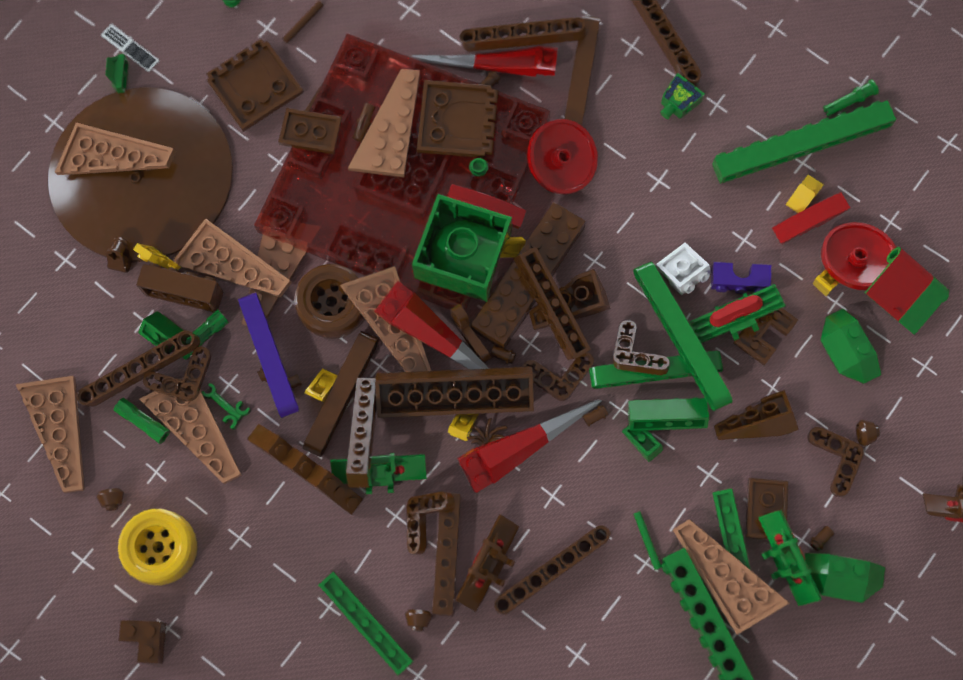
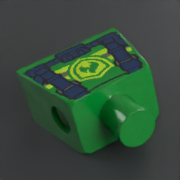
[660,73,705,119]

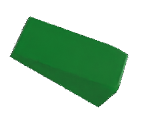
[622,425,663,462]

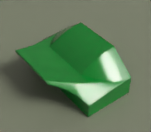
[105,54,129,93]

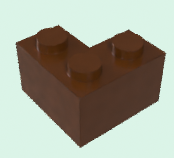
[119,620,166,664]

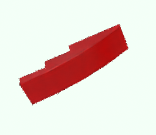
[447,184,526,229]
[772,192,851,245]

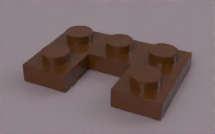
[733,308,798,366]

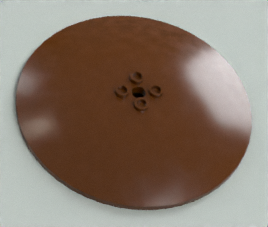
[48,88,233,262]

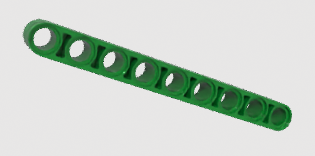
[633,261,733,411]

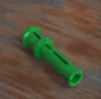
[823,79,879,117]

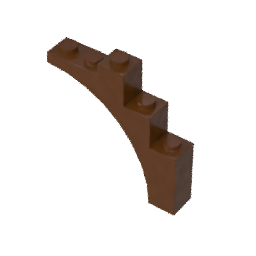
[247,424,363,515]

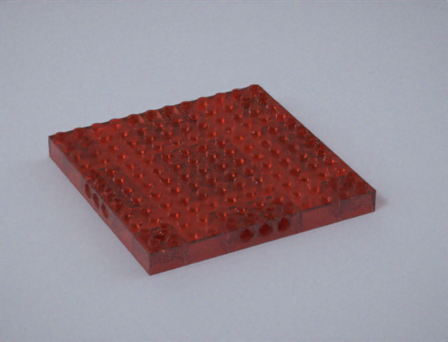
[254,33,550,312]

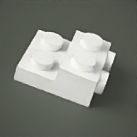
[656,243,711,295]

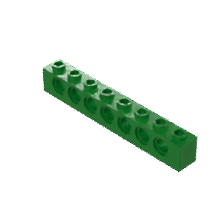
[661,548,754,680]

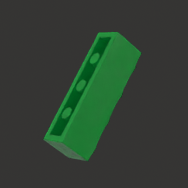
[627,397,709,431]

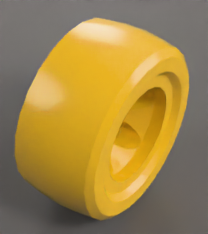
[118,509,198,585]

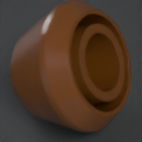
[856,420,880,447]
[96,488,124,511]
[405,609,432,631]

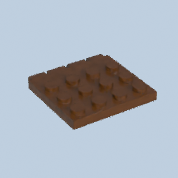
[206,39,304,132]
[417,80,498,158]

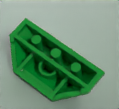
[820,309,881,384]
[804,553,885,603]

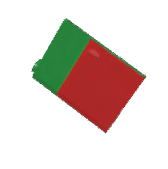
[865,247,949,335]

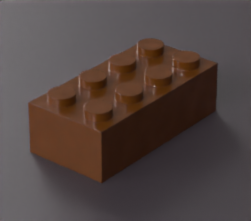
[136,263,224,312]

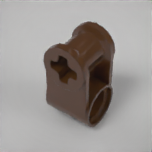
[106,237,132,273]

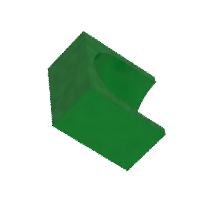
[412,194,512,302]

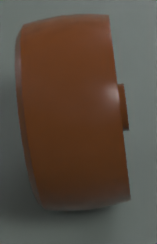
[294,264,364,339]

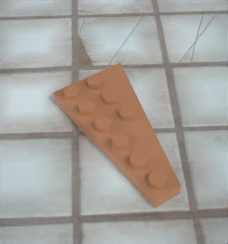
[348,69,420,177]
[55,123,176,175]
[242,218,322,325]
[173,219,292,297]
[340,266,431,372]
[139,373,242,484]
[16,376,85,493]
[673,519,789,635]

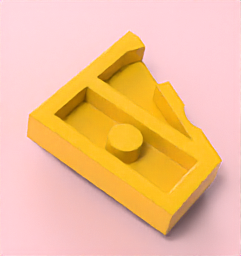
[133,243,181,270]

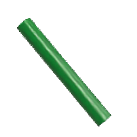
[633,511,662,570]

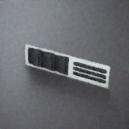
[101,24,159,72]

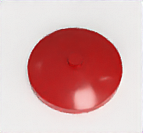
[527,119,598,194]
[821,222,896,290]

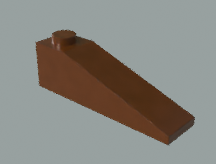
[529,269,611,330]
[714,390,799,440]

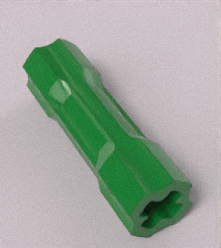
[174,309,229,360]
[113,397,170,444]

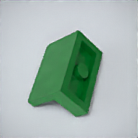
[138,311,184,353]

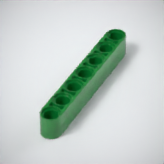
[589,351,724,389]

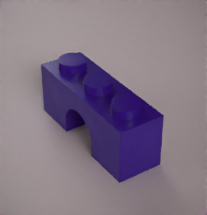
[711,262,771,293]

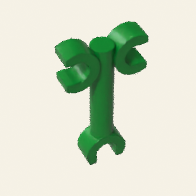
[202,383,251,430]

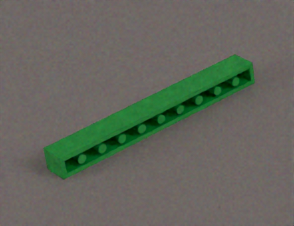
[712,100,897,184]

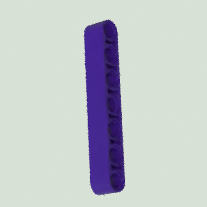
[238,292,300,418]

